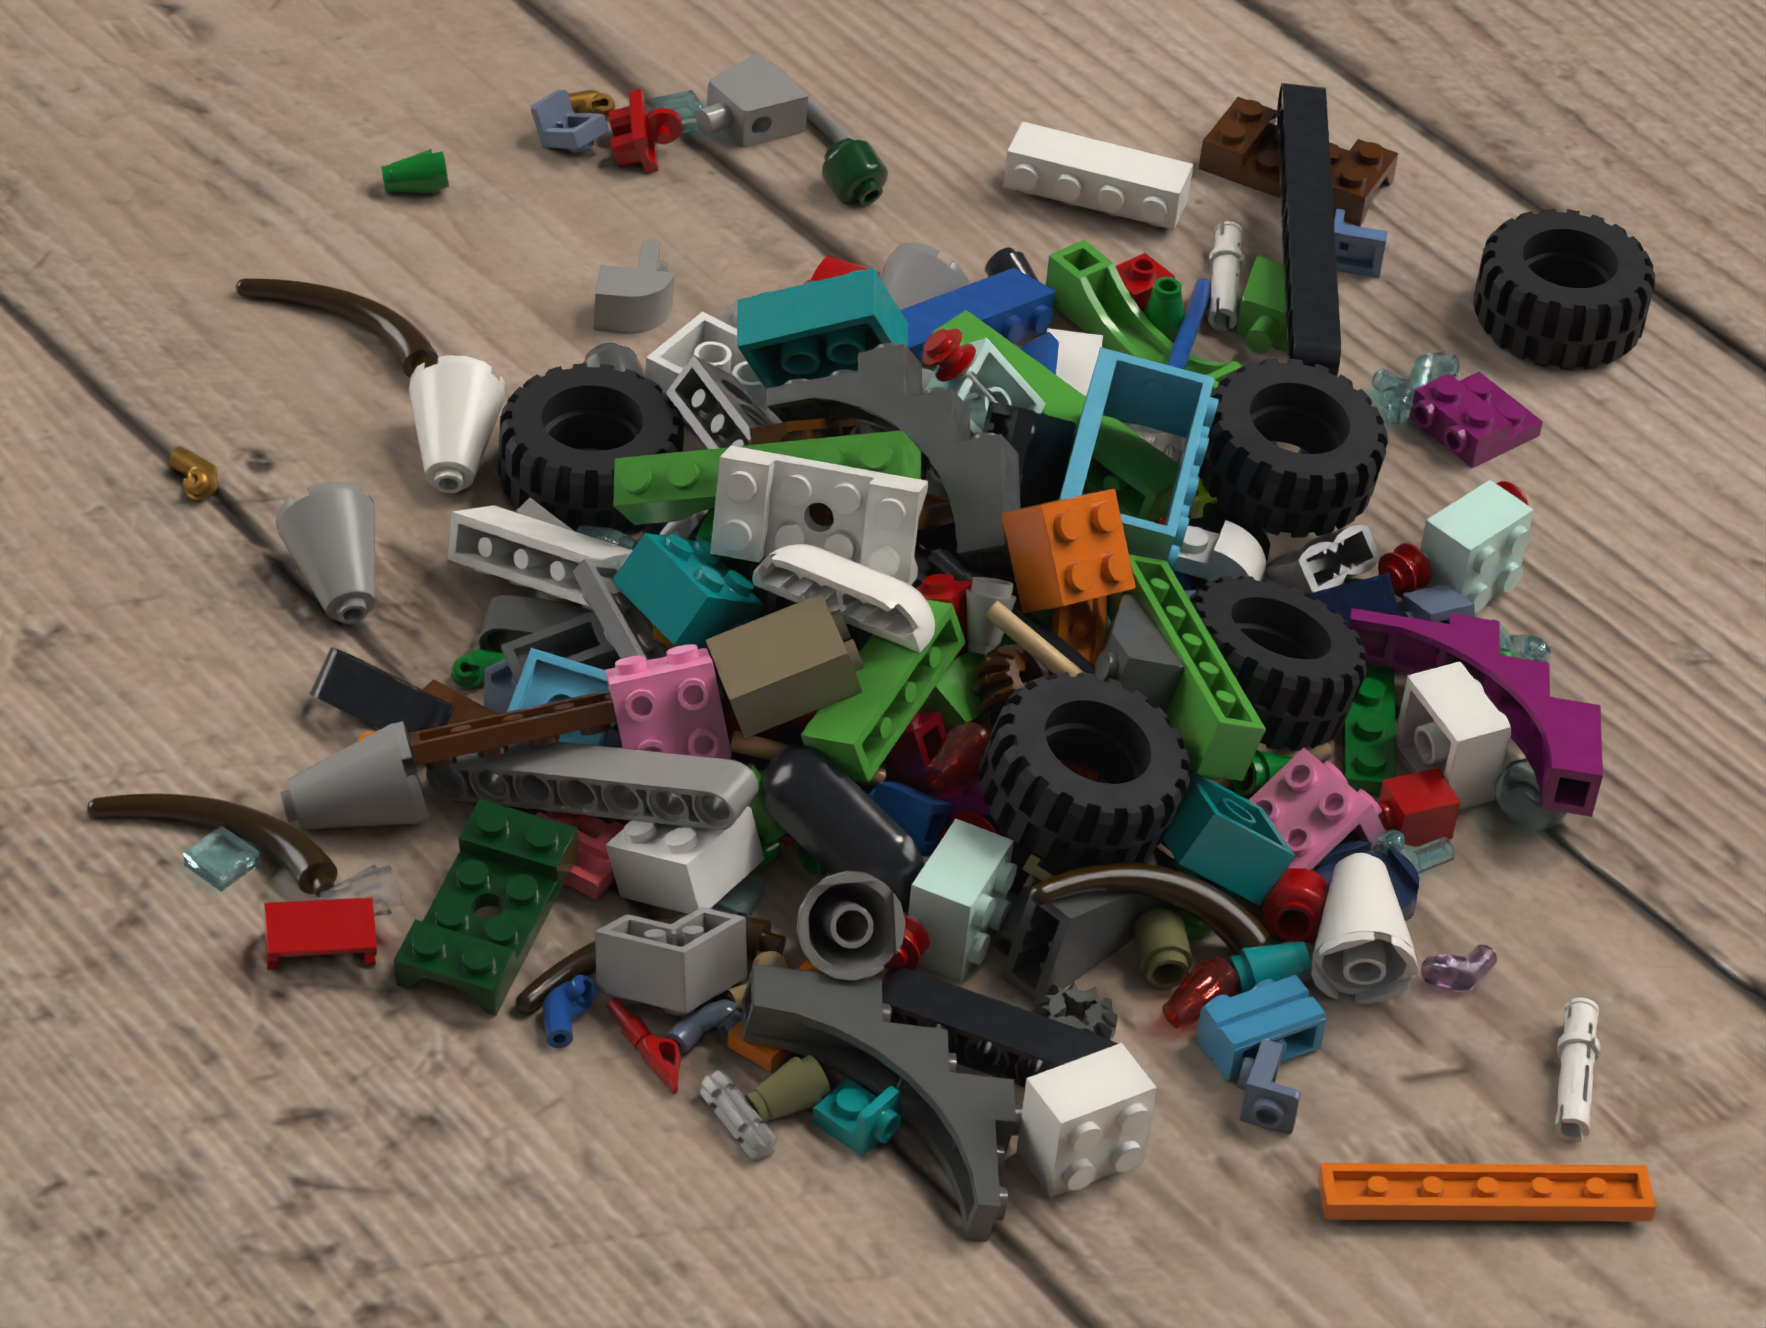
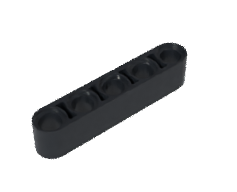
[882,967,1118,1087]

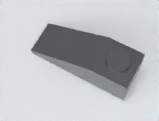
[1095,591,1184,712]

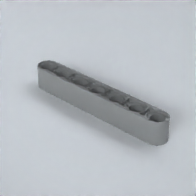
[426,741,759,830]

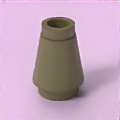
[744,1055,830,1125]

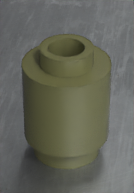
[1132,908,1192,988]

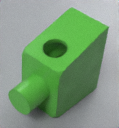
[1236,256,1287,353]

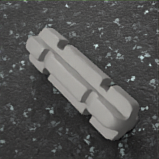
[700,1070,777,1161]

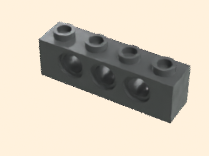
[666,355,772,449]

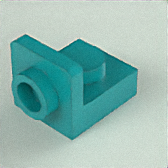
[812,1078,901,1156]

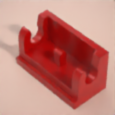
[264,897,377,970]

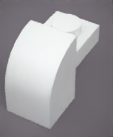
[1174,520,1266,583]

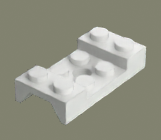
[710,446,928,585]

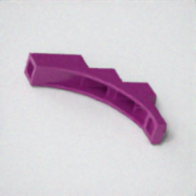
[1348,608,1603,817]

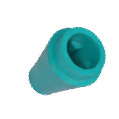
[1229,941,1311,994]

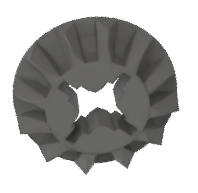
[1032,982,1118,1040]

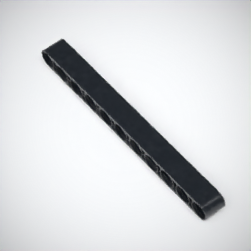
[1277,83,1341,376]

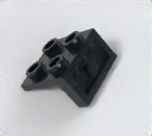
[982,401,1076,509]

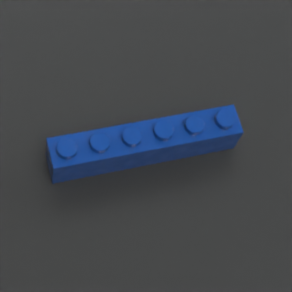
[900,268,1056,362]

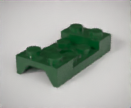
[393,799,579,1016]

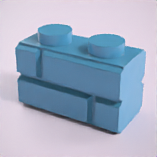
[1196,975,1327,1081]

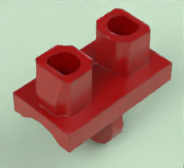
[608,89,682,174]

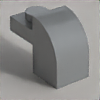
[594,240,675,333]

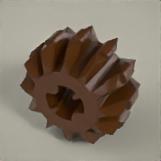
[970,644,1049,726]

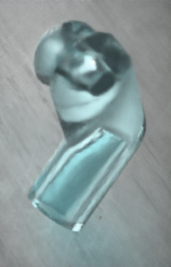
[1406,352,1460,401]
[1493,619,1552,662]
[1377,830,1455,874]

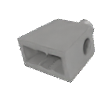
[696,53,808,147]

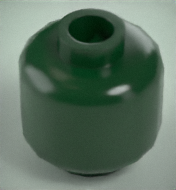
[822,138,888,206]

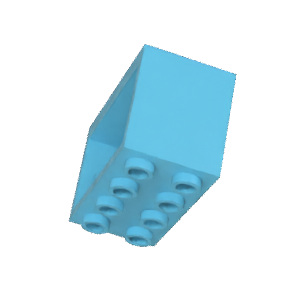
[1059,347,1219,572]

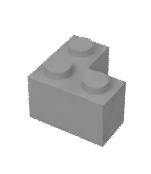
[595,907,747,1015]

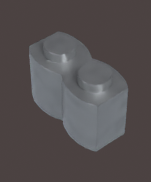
[1264,524,1381,598]

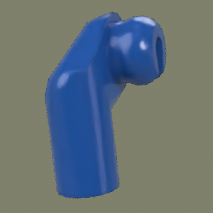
[543,975,597,1048]

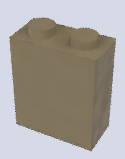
[706,594,864,738]

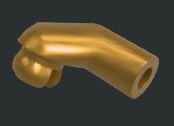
[568,90,616,121]
[169,446,218,501]

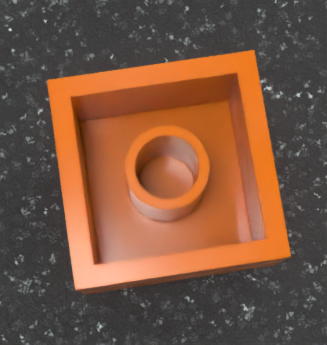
[1001,488,1136,613]

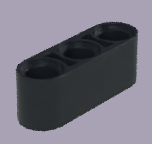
[310,647,455,737]

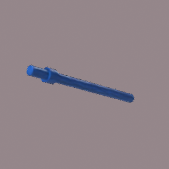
[1167,279,1211,370]

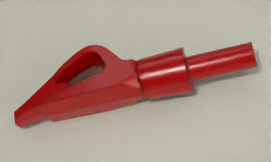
[607,998,682,1095]

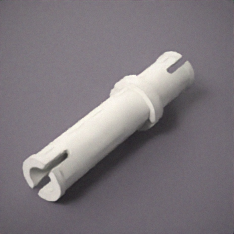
[1208,221,1245,331]
[1554,997,1601,1142]

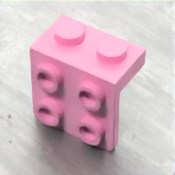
[605,644,731,760]
[1249,748,1387,870]

